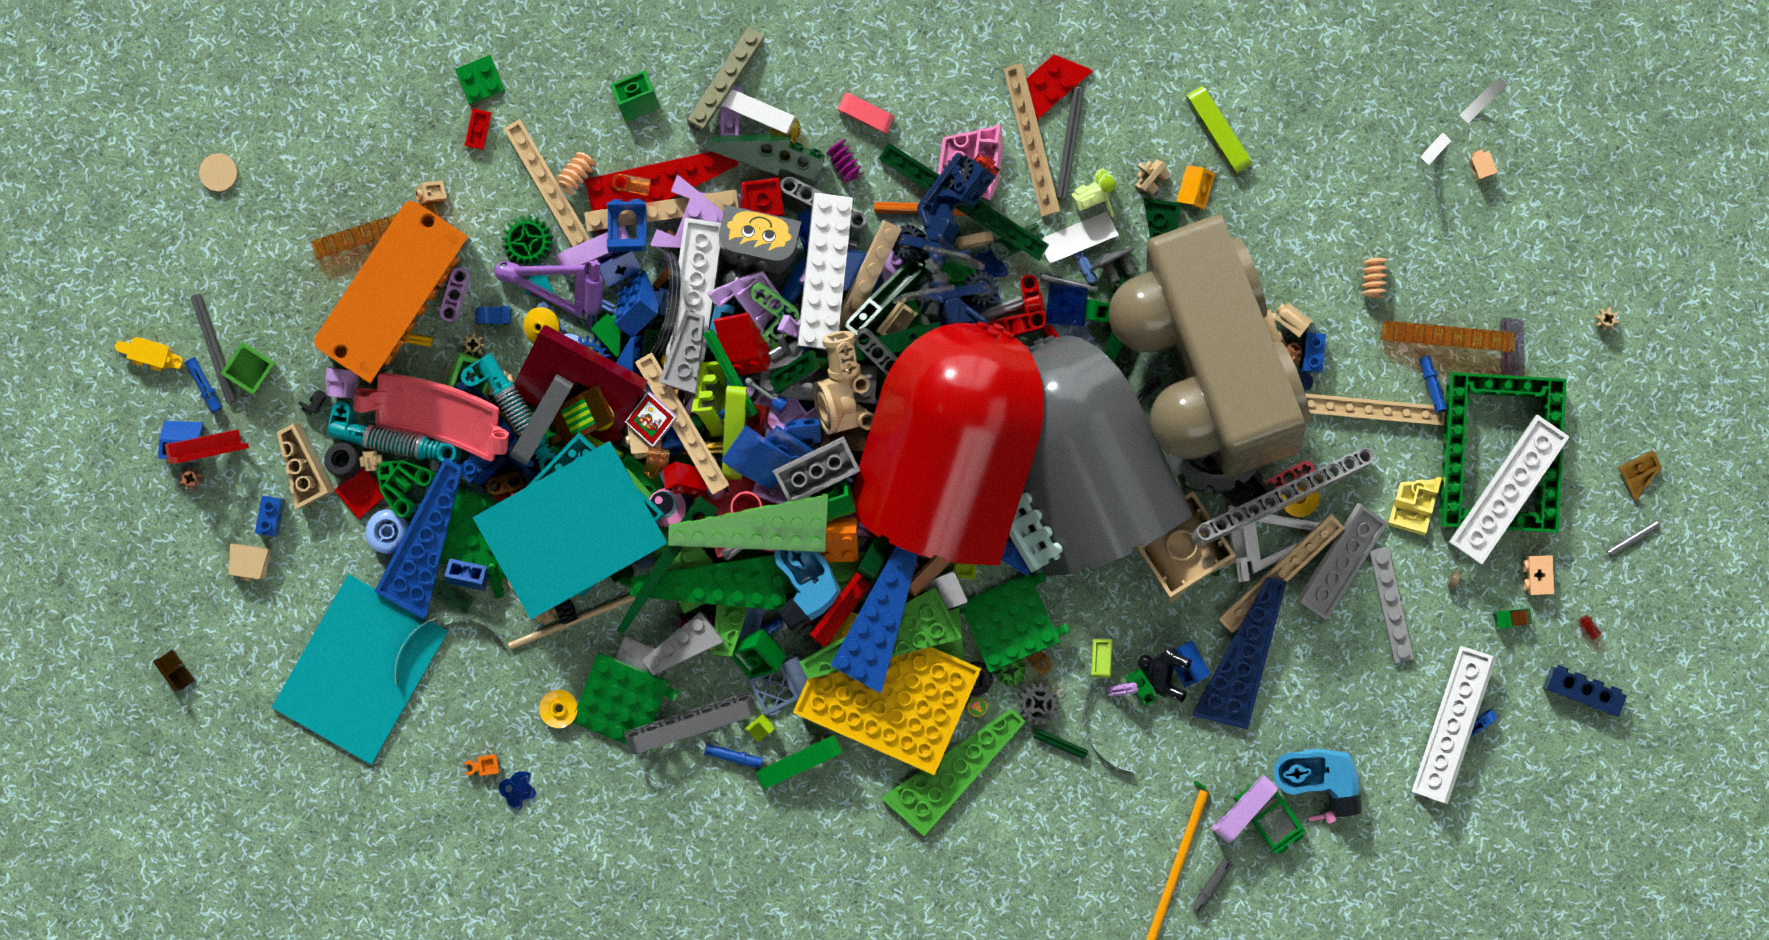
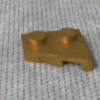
[1618,450,1662,501]

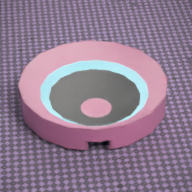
[650,488,686,527]

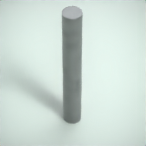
[1040,273,1098,294]
[1607,521,1660,557]

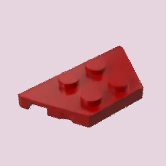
[1026,54,1092,120]

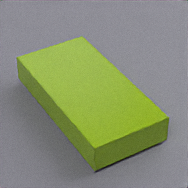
[1091,639,1113,678]

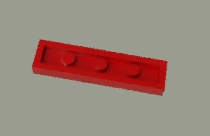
[165,429,249,463]
[810,573,871,647]

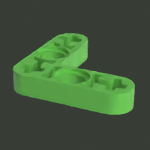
[751,283,799,351]

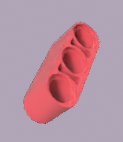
[837,92,895,134]

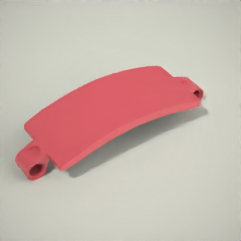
[353,373,509,461]

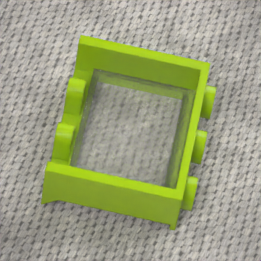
[691,361,728,436]

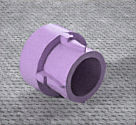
[325,368,359,398]

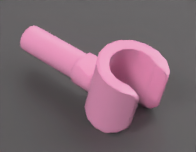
[1308,811,1337,824]

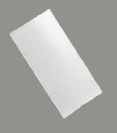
[1041,211,1119,263]

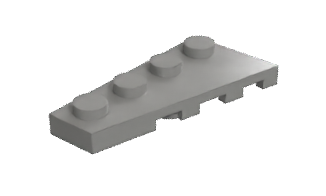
[659,310,705,395]
[642,612,725,676]

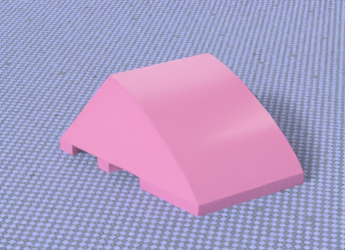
[938,124,1004,201]

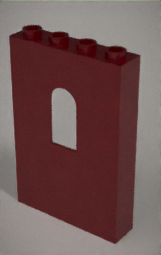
[514,325,648,445]

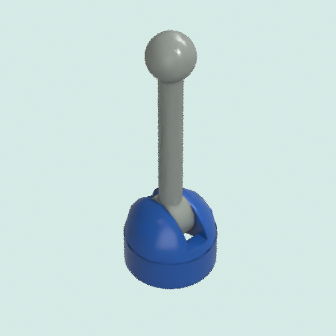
[745,378,788,413]

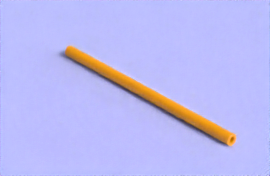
[1146,789,1209,940]

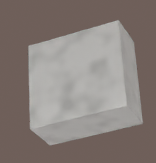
[923,566,968,610]
[616,636,656,672]

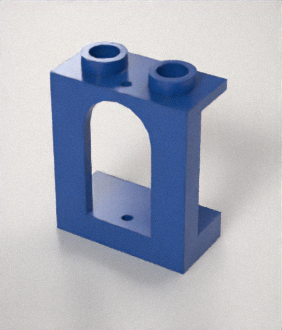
[607,199,647,252]

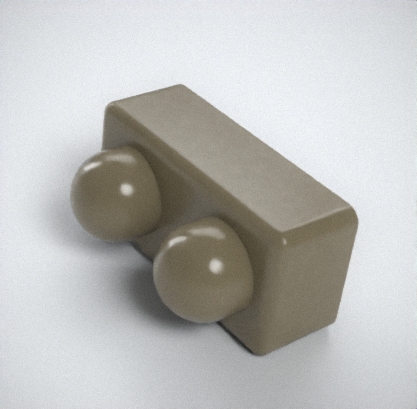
[1109,214,1310,477]

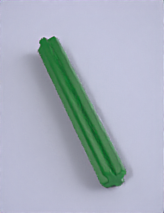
[703,329,757,418]

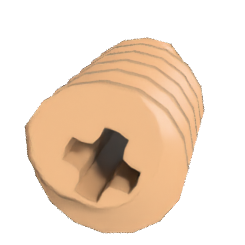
[556,152,597,195]
[1361,258,1388,298]

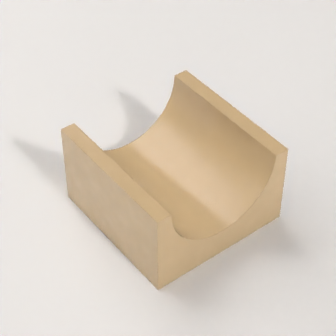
[1134,491,1236,604]

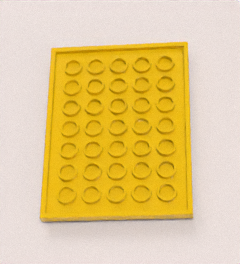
[793,612,981,775]

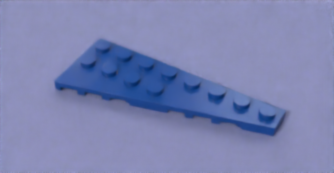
[831,546,918,693]

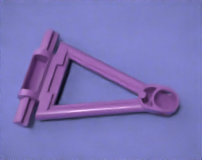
[494,260,603,328]

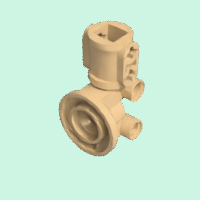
[813,331,874,435]

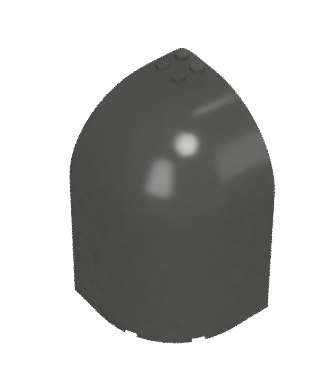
[1018,335,1193,576]

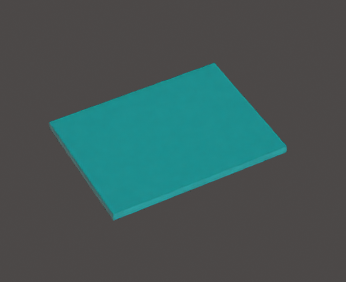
[473,441,668,619]
[272,574,449,765]

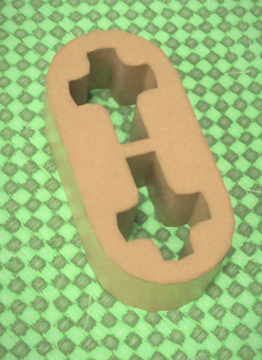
[956,232,994,250]

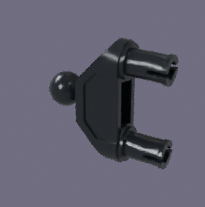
[1138,648,1192,703]

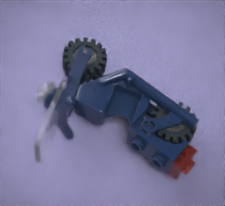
[892,153,1000,273]
[893,271,999,327]

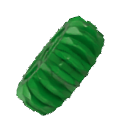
[501,215,554,266]

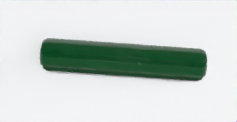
[1033,729,1088,759]

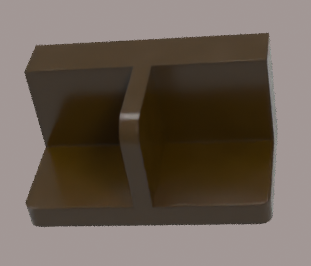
[153,649,195,692]

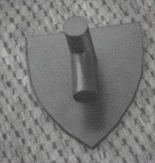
[768,334,806,370]

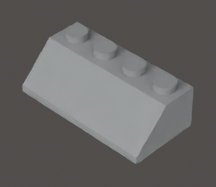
[773,436,860,502]

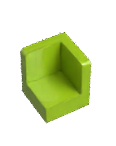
[745,713,775,742]

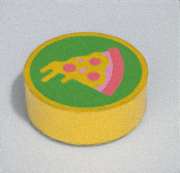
[968,697,987,717]

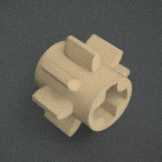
[1594,307,1619,331]
[461,333,487,357]
[359,450,383,471]
[535,607,557,625]

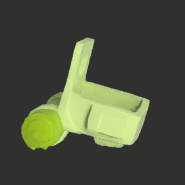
[1071,168,1116,217]

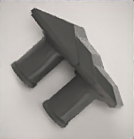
[1090,248,1135,284]

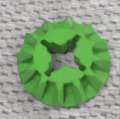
[995,660,1026,686]

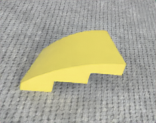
[1388,477,1442,536]

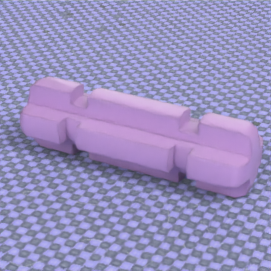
[1106,682,1138,697]

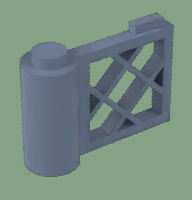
[748,656,808,717]

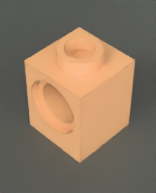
[1468,150,1497,181]

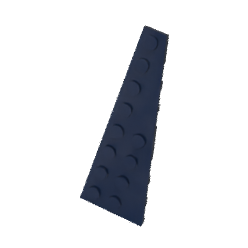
[1192,576,1287,730]

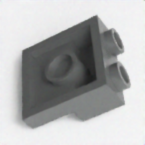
[1222,470,1275,514]

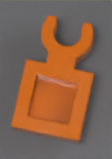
[464,754,500,776]

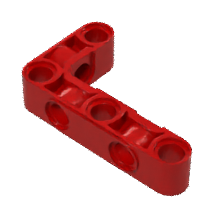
[988,274,1046,336]

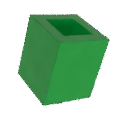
[1082,298,1110,322]

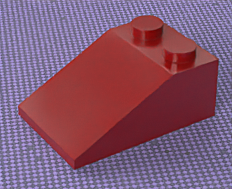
[713,313,772,376]

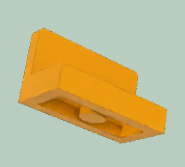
[1177,165,1215,210]

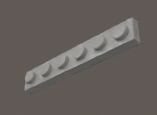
[1369,547,1414,663]

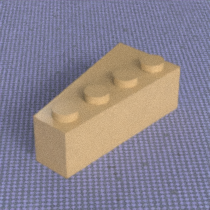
[277,423,335,510]

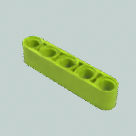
[1186,86,1252,174]
[722,386,747,480]

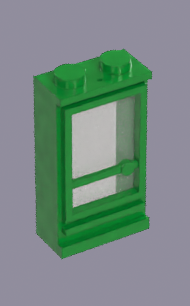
[1233,774,1306,854]

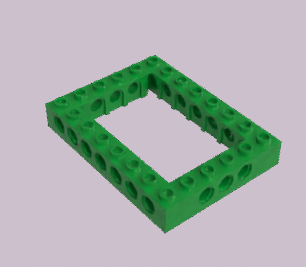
[1439,372,1567,533]

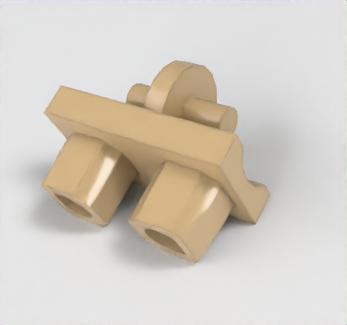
[1135,159,1170,195]

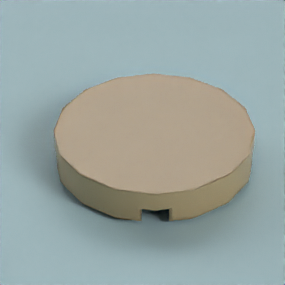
[199,153,238,192]

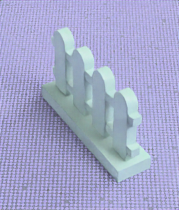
[1009,492,1062,573]

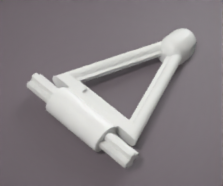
[1228,505,1337,582]

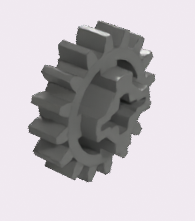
[1018,683,1060,725]

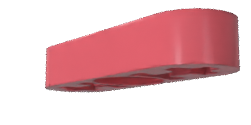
[1265,461,1315,489]

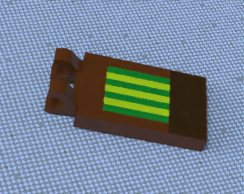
[548,385,615,446]

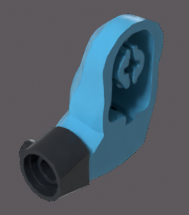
[774,550,840,634]
[1274,748,1362,817]

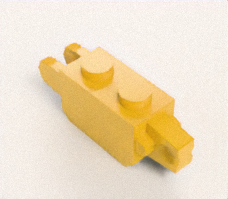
[115,337,184,372]

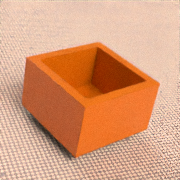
[820,517,860,563]

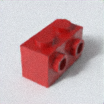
[664,462,707,498]

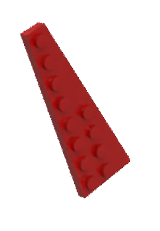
[585,151,739,234]

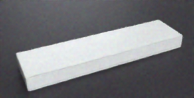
[721,89,796,135]

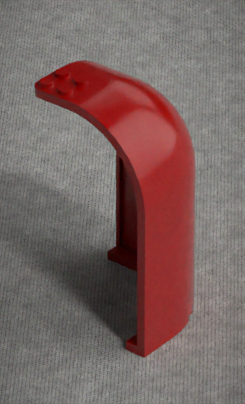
[851,322,1044,566]

